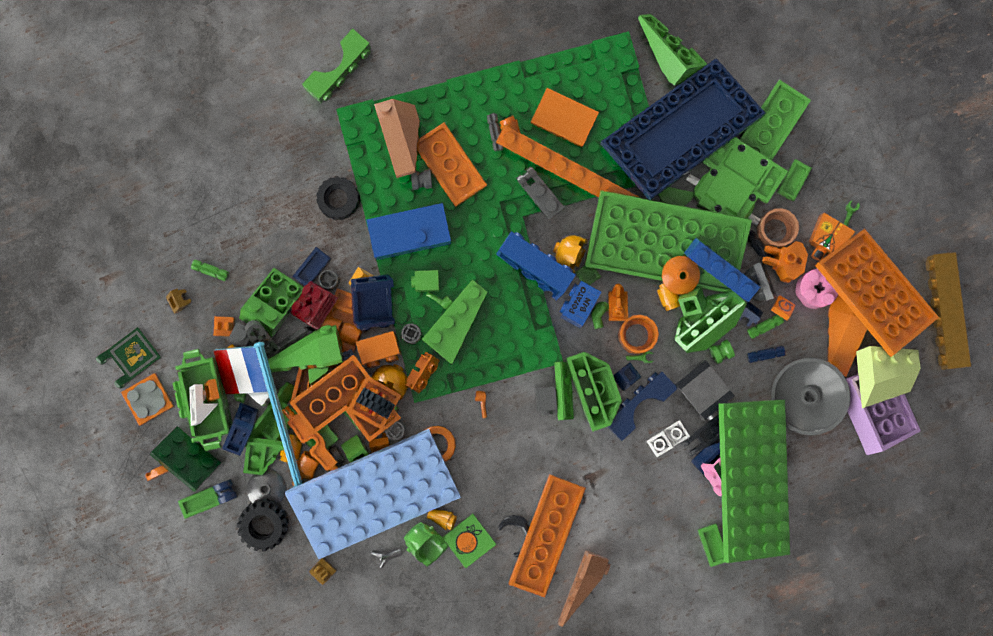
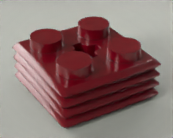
[290,281,338,330]

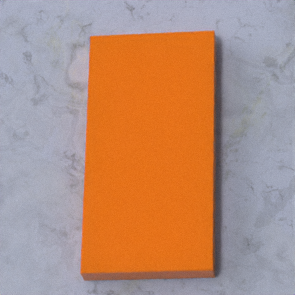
[417,123,487,207]

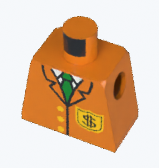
[809,212,855,261]

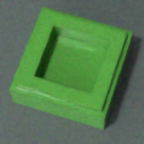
[575,265,602,285]

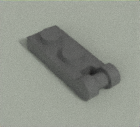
[516,166,565,221]

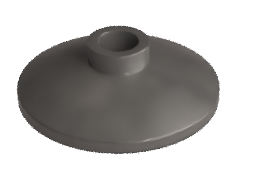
[247,470,286,505]

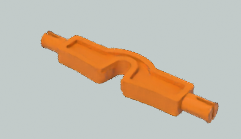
[282,406,338,471]

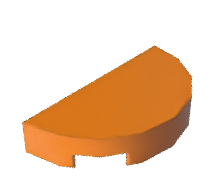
[145,466,169,481]

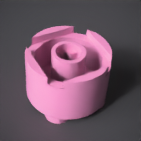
[795,269,838,309]

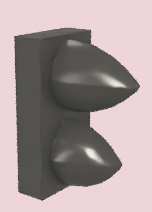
[744,262,777,301]

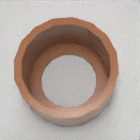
[757,208,799,248]

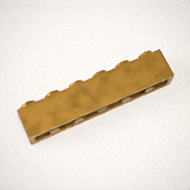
[926,252,971,370]

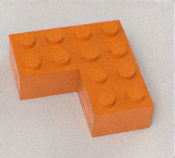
[289,355,401,442]

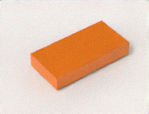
[204,379,220,403]

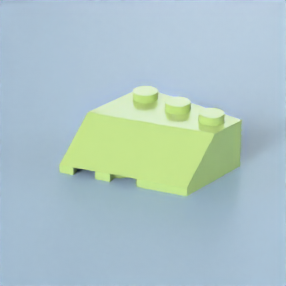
[856,346,921,408]

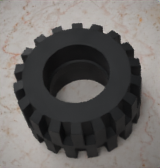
[237,499,289,552]

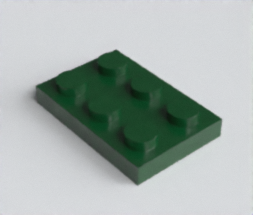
[150,426,221,492]

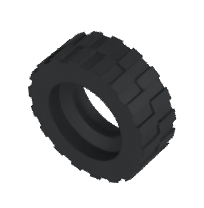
[316,176,360,220]

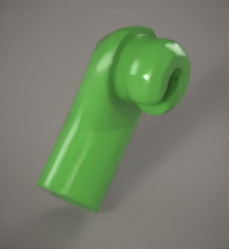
[591,301,609,329]

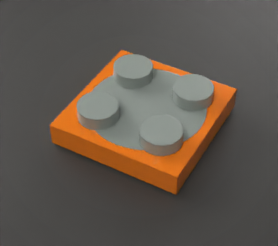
[121,373,175,426]

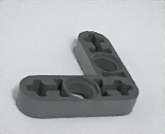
[245,320,314,360]

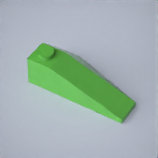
[638,14,707,85]
[268,325,343,372]

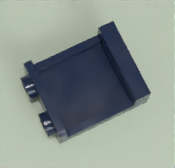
[351,274,395,330]

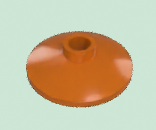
[662,256,700,294]

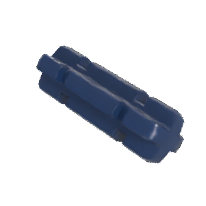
[747,346,785,363]

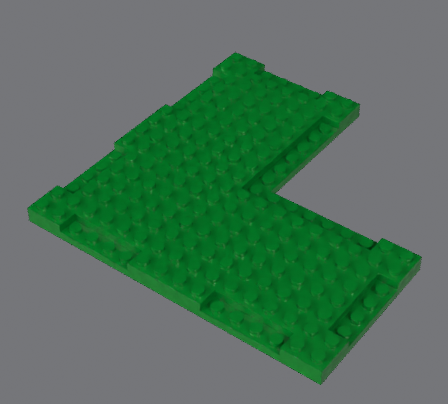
[336,31,649,403]

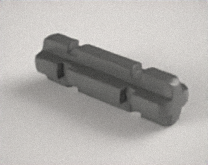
[487,113,504,151]

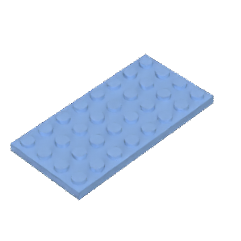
[285,429,461,559]

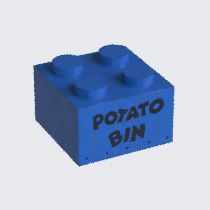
[559,281,601,328]

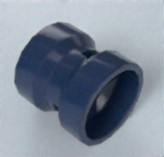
[213,479,238,504]

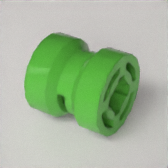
[709,340,735,364]

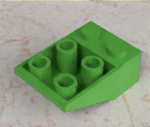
[239,268,303,337]

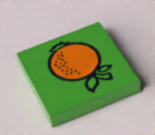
[442,513,496,568]

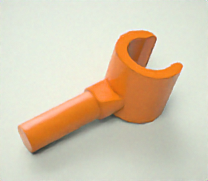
[475,391,487,418]

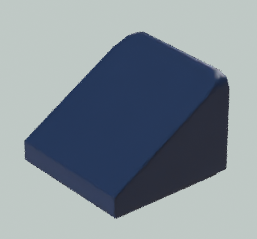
[613,362,641,391]

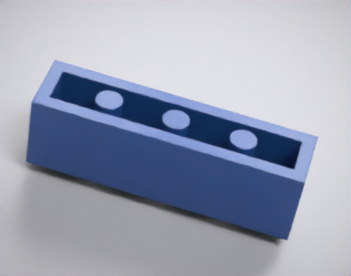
[684,238,760,302]

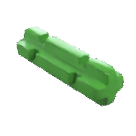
[191,260,229,281]
[747,315,784,339]
[173,381,187,418]

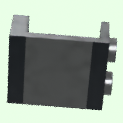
[674,360,735,421]

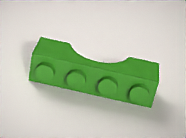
[302,28,371,103]

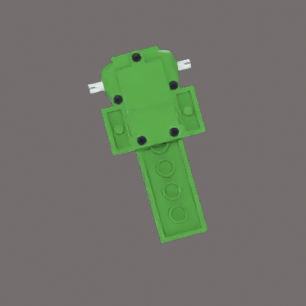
[686,80,811,226]

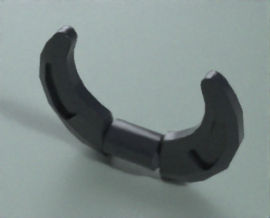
[498,515,529,557]

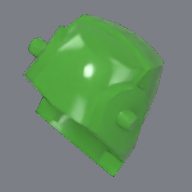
[404,522,448,566]

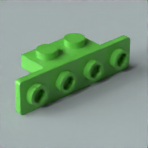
[245,382,298,447]

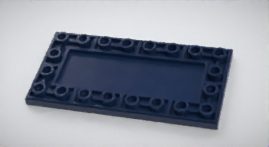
[600,58,766,201]

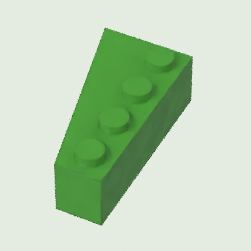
[422,279,487,365]

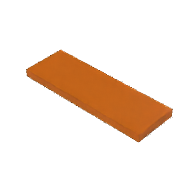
[508,474,586,598]

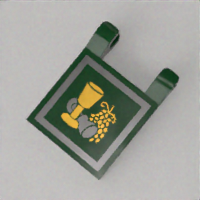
[95,327,161,389]

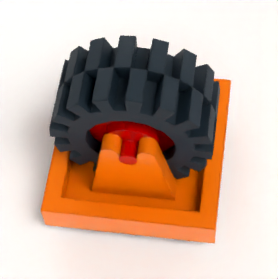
[347,376,402,430]

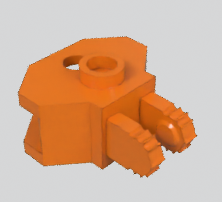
[762,241,808,283]

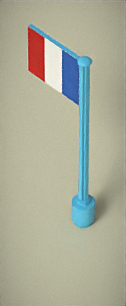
[213,342,303,488]

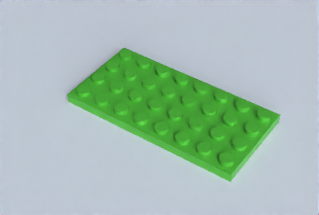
[584,190,752,293]
[719,400,790,563]

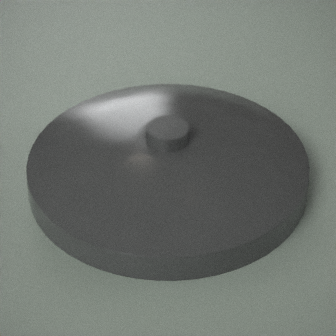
[771,358,851,435]

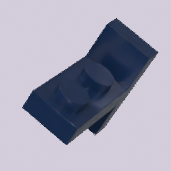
[222,403,258,456]

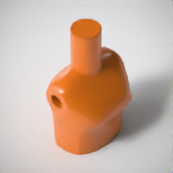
[292,451,320,485]

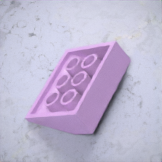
[846,374,921,455]

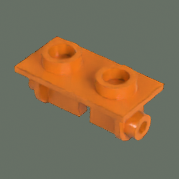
[608,283,628,321]
[405,352,440,394]

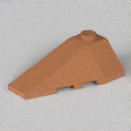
[374,99,420,178]

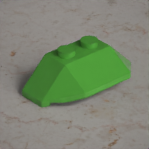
[674,291,747,353]
[566,352,622,432]

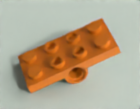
[320,288,363,369]

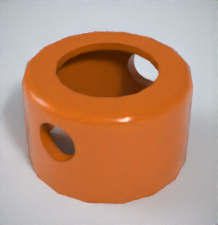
[618,315,659,354]
[425,426,456,462]

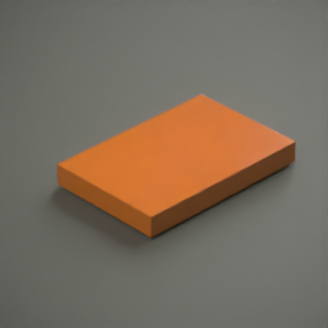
[531,88,599,147]

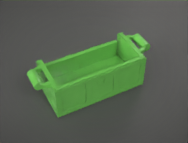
[175,349,232,451]

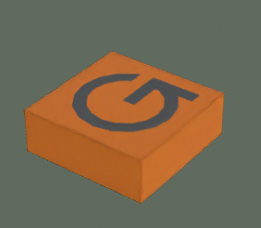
[771,295,796,320]

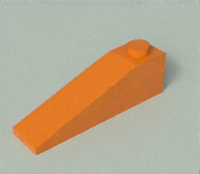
[828,294,867,377]

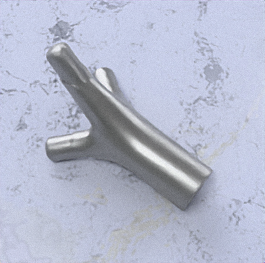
[371,548,402,568]

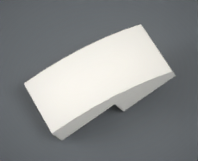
[647,420,691,457]

